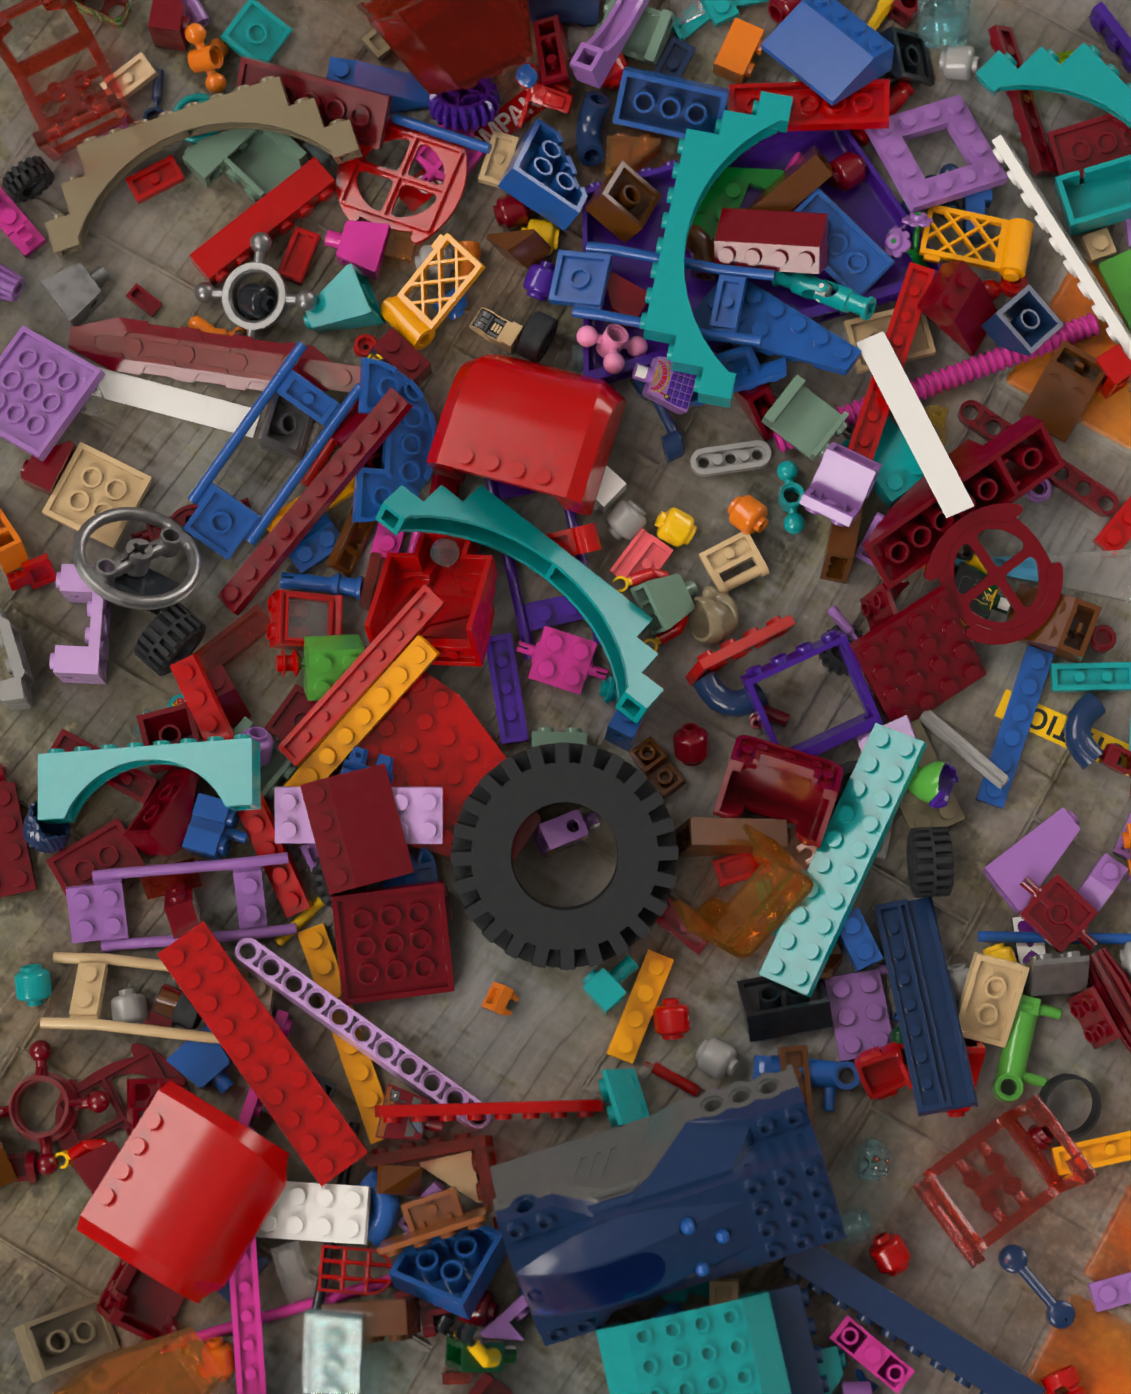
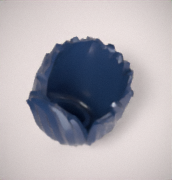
[23,800,71,854]

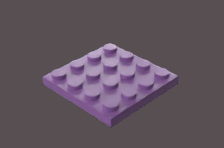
[0,325,106,462]

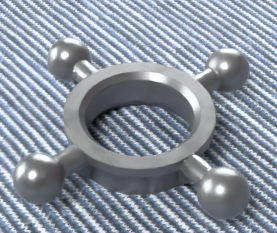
[194,232,317,340]

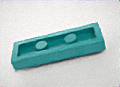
[1050,662,1131,692]

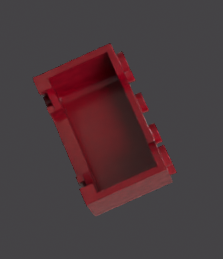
[713,735,843,848]

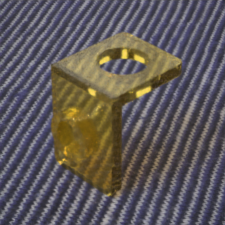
[923,405,949,447]

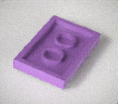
[823,969,892,1062]

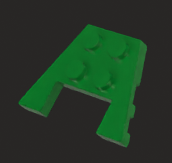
[692,167,784,241]

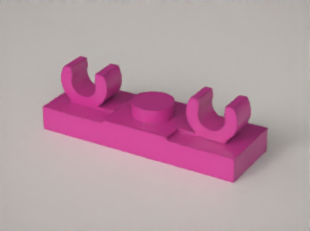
[0,187,47,258]

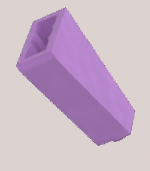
[981,807,1080,914]

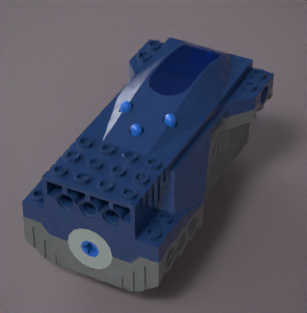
[490,1064,847,1346]

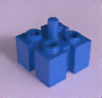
[182,793,249,860]

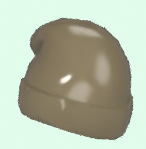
[689,586,739,644]

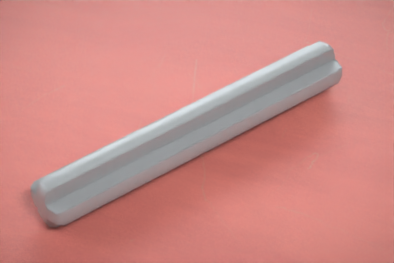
[919,710,1009,789]

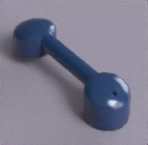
[630,378,685,463]
[998,1244,1076,1329]

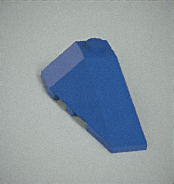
[327,57,437,113]

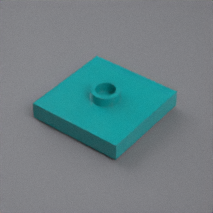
[219,0,293,62]

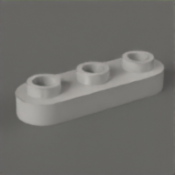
[690,440,771,477]

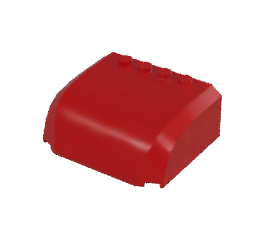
[426,354,627,516]
[76,1081,290,1304]

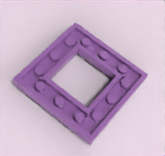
[864,94,1008,212]

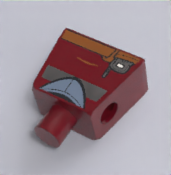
[375,1084,444,1140]

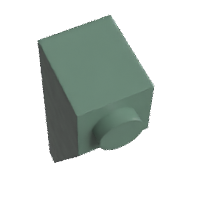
[182,129,264,188]

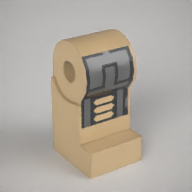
[469,307,523,354]

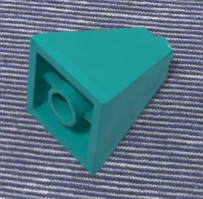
[303,264,386,333]

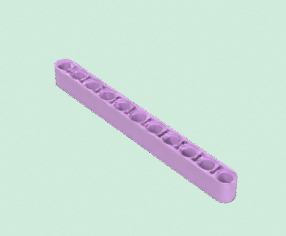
[234,938,491,1131]

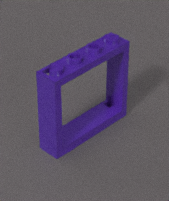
[740,630,883,756]

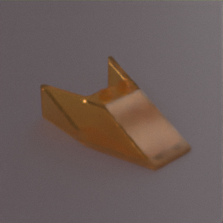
[52,1326,225,1394]

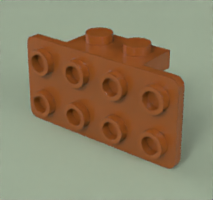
[377,1186,493,1257]

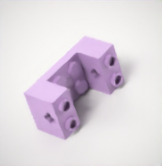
[50,564,114,684]

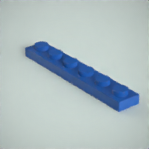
[976,645,1054,809]

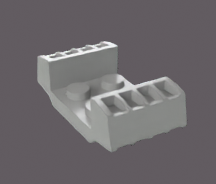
[0,608,35,711]

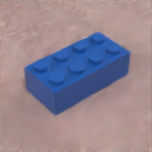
[612,66,730,138]

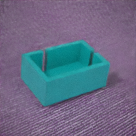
[1054,155,1131,237]

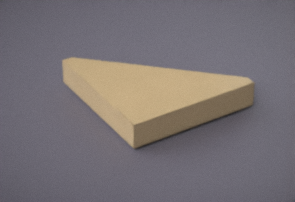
[420,1151,482,1203]

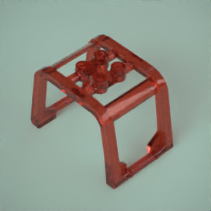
[0,0,135,162]
[912,1094,1098,1269]

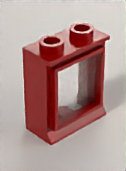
[266,589,343,651]

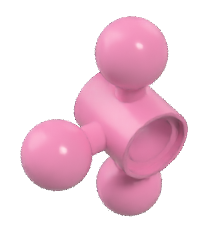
[576,324,648,374]

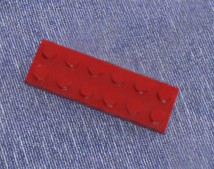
[728,79,890,132]

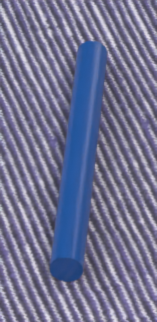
[392,112,492,154]

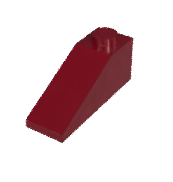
[532,14,570,86]

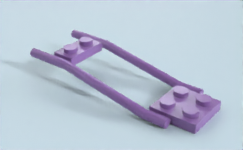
[66,852,297,952]

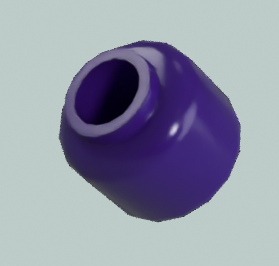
[523,260,555,302]

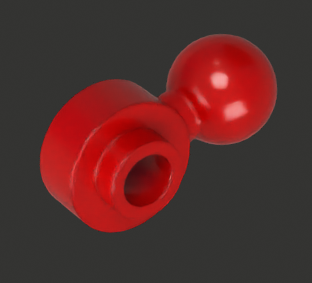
[983,275,1028,301]

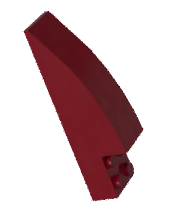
[862,415,1066,590]

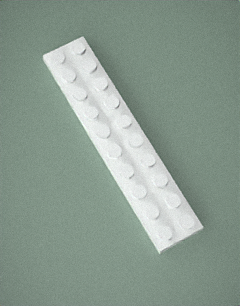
[992,135,1131,361]

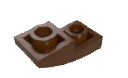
[629,736,686,800]

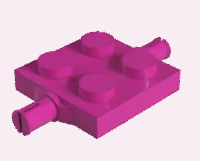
[414,125,486,183]
[516,626,608,695]

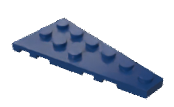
[693,280,862,376]

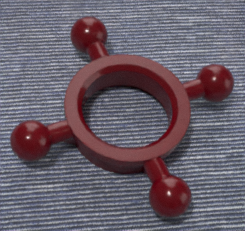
[0,1040,110,1176]

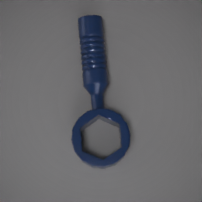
[142,69,164,119]

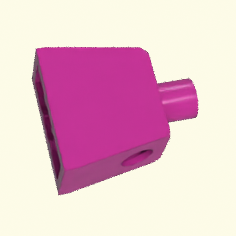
[324,220,391,280]

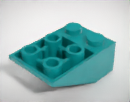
[598,1069,650,1128]

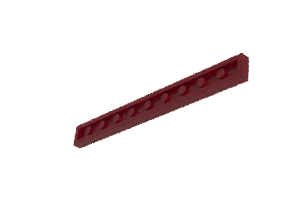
[217,388,413,616]

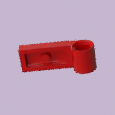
[525,522,602,567]

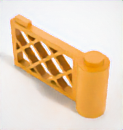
[919,205,1034,281]
[380,233,486,350]

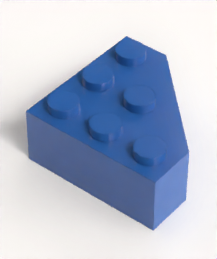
[498,118,588,231]
[389,1225,507,1320]

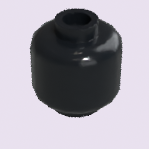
[238,283,277,320]

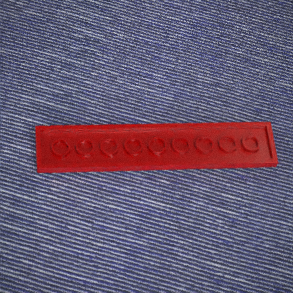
[157,921,369,1187]

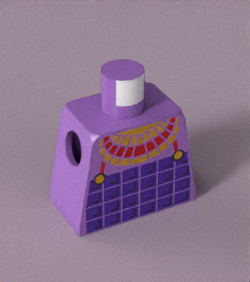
[632,356,697,415]

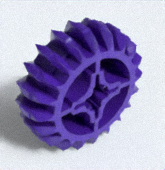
[428,71,500,132]

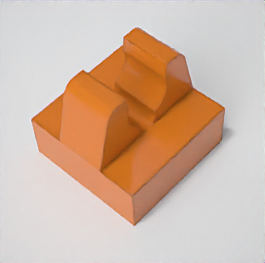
[481,981,519,1016]

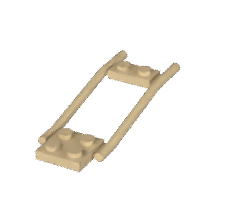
[40,952,275,1044]

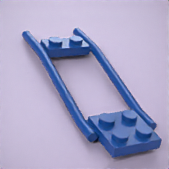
[548,242,776,347]
[183,341,360,560]

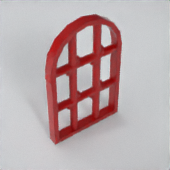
[317,1245,393,1296]

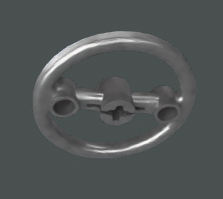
[72,507,201,610]

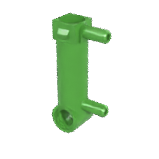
[992,995,1063,1102]

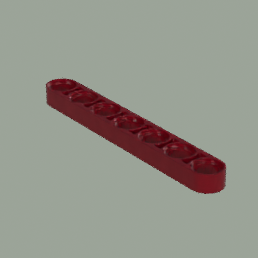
[958,400,1119,517]

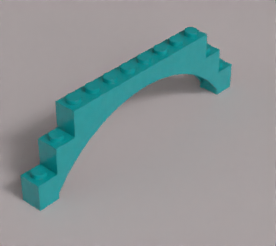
[975,42,1131,129]
[640,91,793,408]
[375,485,664,724]

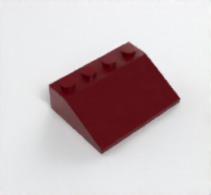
[300,763,414,895]

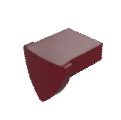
[7,1149,39,1184]

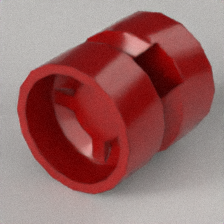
[1040,1364,1087,1394]

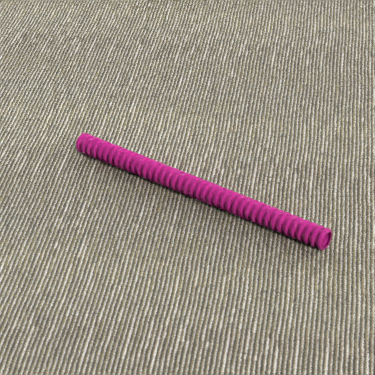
[773,313,1100,453]

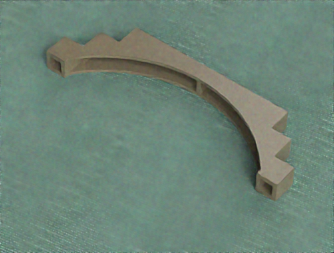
[45,76,363,258]

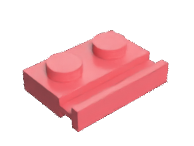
[610,528,674,588]

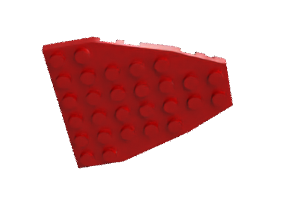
[338,672,542,863]

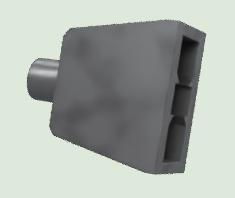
[41,263,111,327]

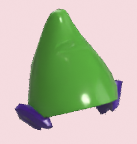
[907,761,959,809]

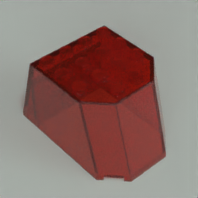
[356,0,533,95]

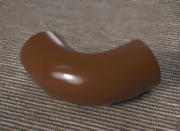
[685,224,717,281]

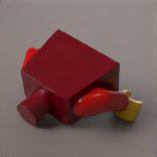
[55,1139,121,1195]

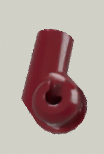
[749,706,790,729]

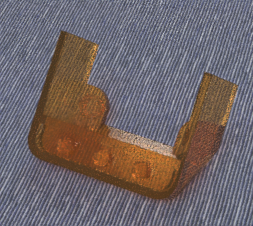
[673,823,813,958]

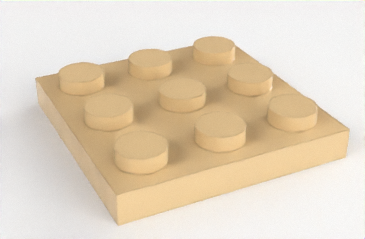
[42,442,153,550]

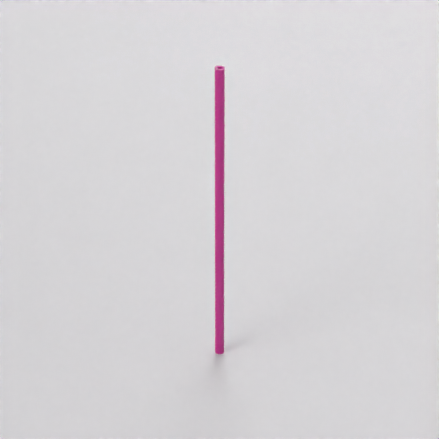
[159,1275,394,1354]

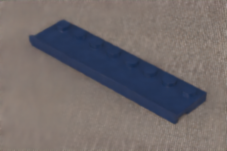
[874,897,978,1117]

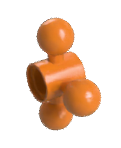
[185,23,229,94]

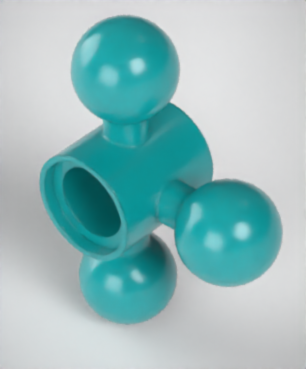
[777,460,805,534]

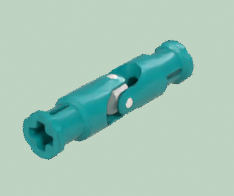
[771,271,876,321]

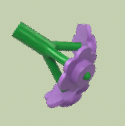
[884,211,933,267]

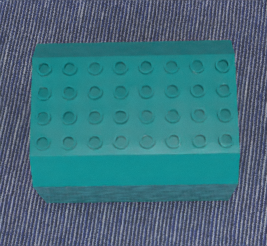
[596,1290,791,1394]

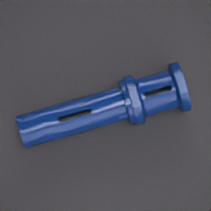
[280,572,364,601]

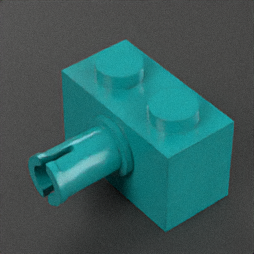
[583,955,639,1016]

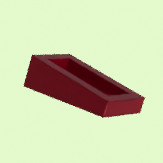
[126,283,163,317]

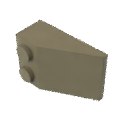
[13,1294,120,1383]

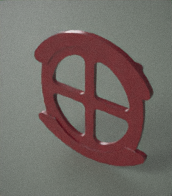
[924,503,1063,645]
[55,1043,191,1169]

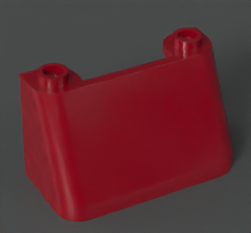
[97,1258,185,1350]

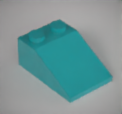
[841,416,924,509]

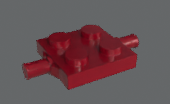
[1018,873,1099,953]

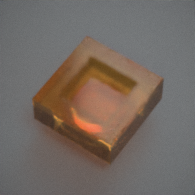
[385,229,416,263]

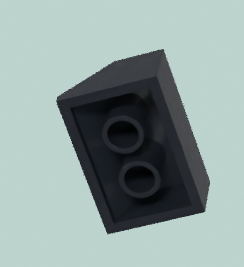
[737,976,833,1042]

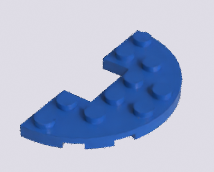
[352,357,437,522]

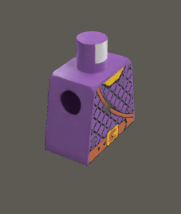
[532,809,600,859]

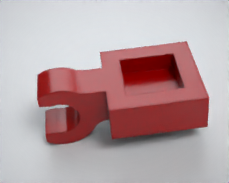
[6,553,57,591]

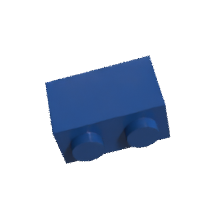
[838,908,883,973]

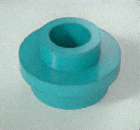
[599,676,618,703]

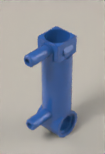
[752,1055,860,1112]

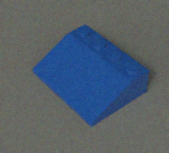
[761,0,894,106]

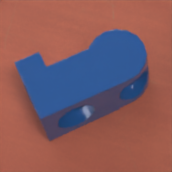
[962,189,992,244]

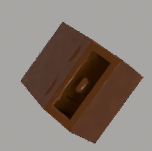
[1019,340,1108,443]
[1006,584,1102,663]

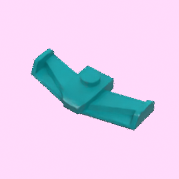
[672,0,769,41]

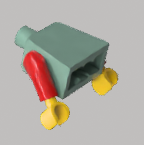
[612,568,698,652]

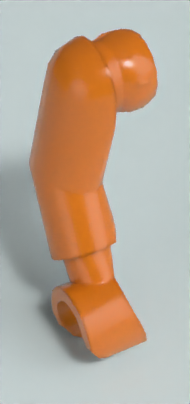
[188,316,247,336]

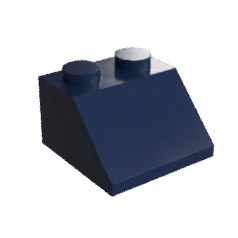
[981,284,1064,356]

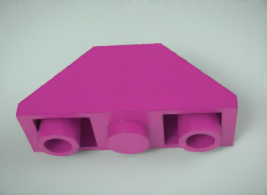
[829,1315,915,1394]

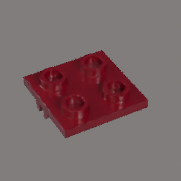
[860,581,910,631]

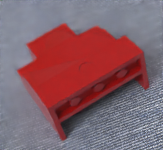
[364,532,498,667]

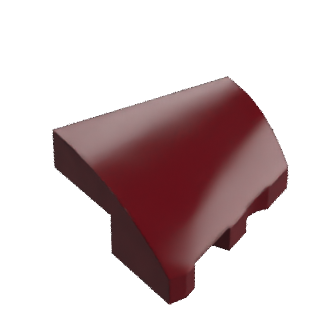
[127,1077,185,1136]

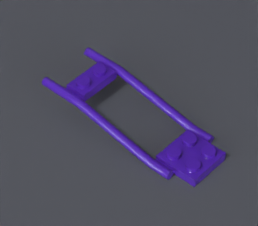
[484,478,600,660]

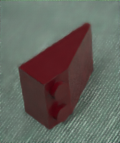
[917,260,998,356]
[123,769,198,856]

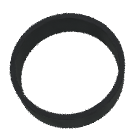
[1037,1073,1102,1138]

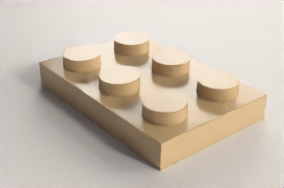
[843,309,936,374]
[957,952,1030,1048]

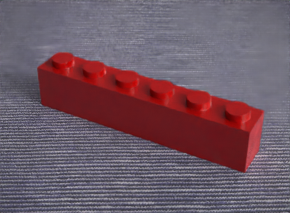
[189,156,336,286]

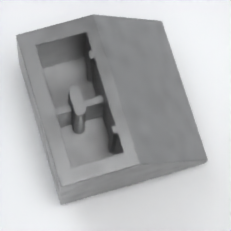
[1024,951,1090,997]

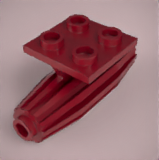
[1067,947,1131,1053]

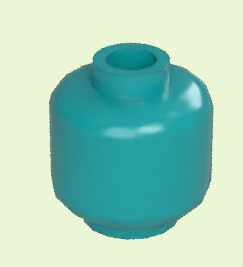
[14,964,52,1006]

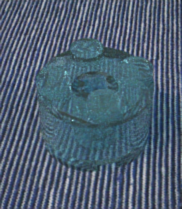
[917,0,971,48]

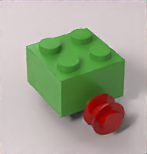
[275,634,368,701]

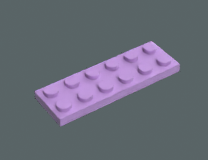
[274,786,444,844]

